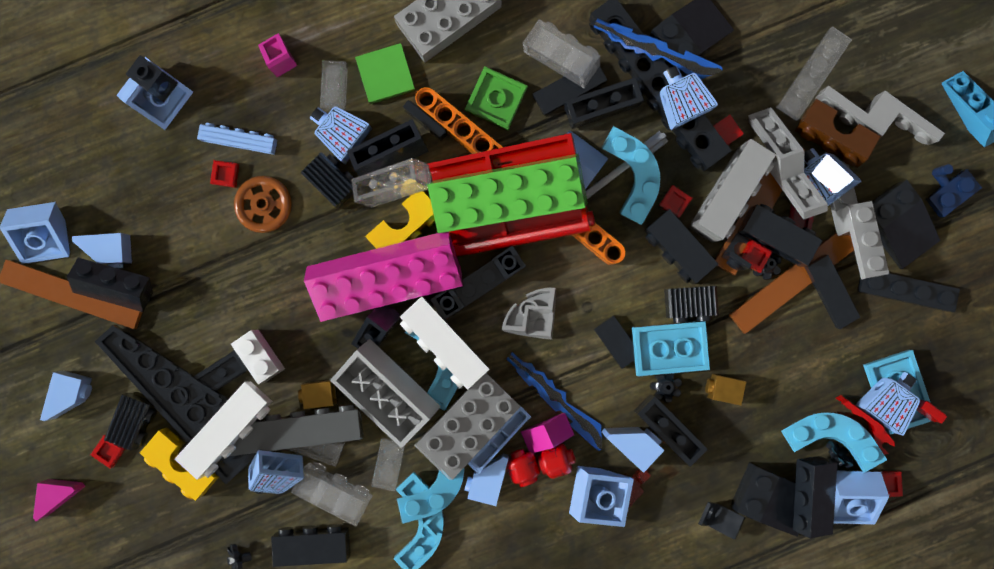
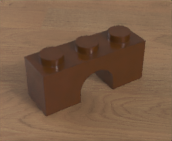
[795,99,880,168]

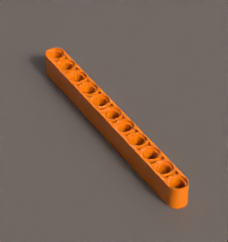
[415,87,625,265]

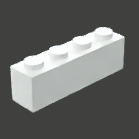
[400,297,489,390]
[175,381,273,480]

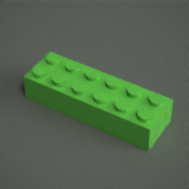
[427,153,588,233]

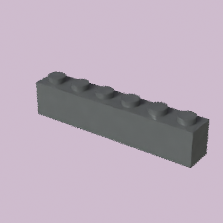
[229,405,364,456]

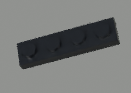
[857,273,960,313]

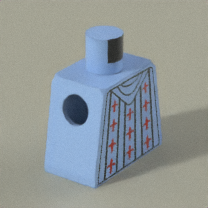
[660,66,718,130]
[310,106,372,164]
[804,148,861,206]
[855,372,920,436]
[248,450,304,494]

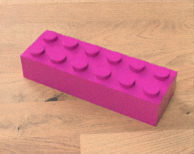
[304,232,463,322]

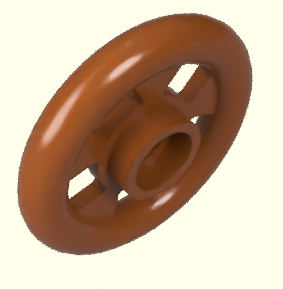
[234,176,292,233]

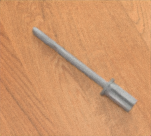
[586,131,668,199]

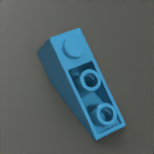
[942,71,994,147]

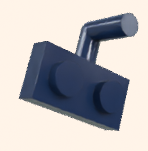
[925,164,982,218]

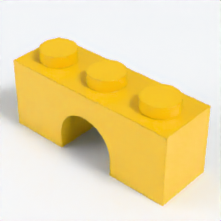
[365,188,435,249]
[140,428,219,501]

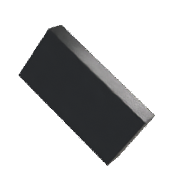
[403,100,447,142]
[593,316,635,369]

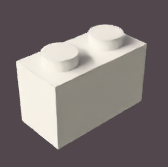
[231,330,285,385]

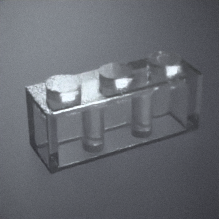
[523,19,600,88]
[351,158,431,208]
[291,462,373,526]

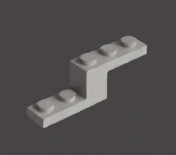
[815,86,945,145]
[748,107,828,220]
[830,162,889,280]

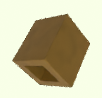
[705,374,746,406]
[298,380,337,409]

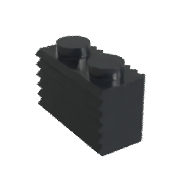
[301,152,358,209]
[664,286,719,323]
[104,393,157,451]

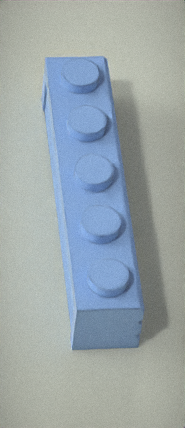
[197,123,277,155]
[468,407,531,474]

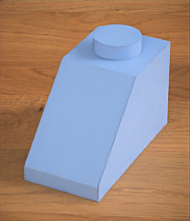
[72,233,132,269]
[40,371,92,421]
[464,454,508,506]

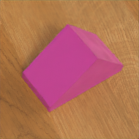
[258,33,298,77]
[521,413,574,453]
[33,479,85,521]

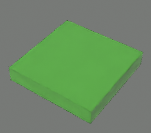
[355,43,415,104]
[465,66,528,131]

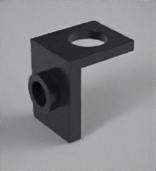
[126,55,178,102]
[721,233,752,271]
[698,501,745,539]

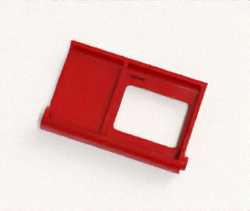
[427,133,595,256]

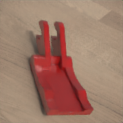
[836,395,895,455]

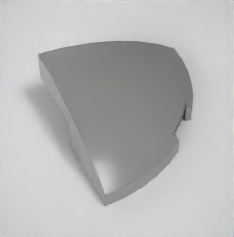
[502,288,556,339]

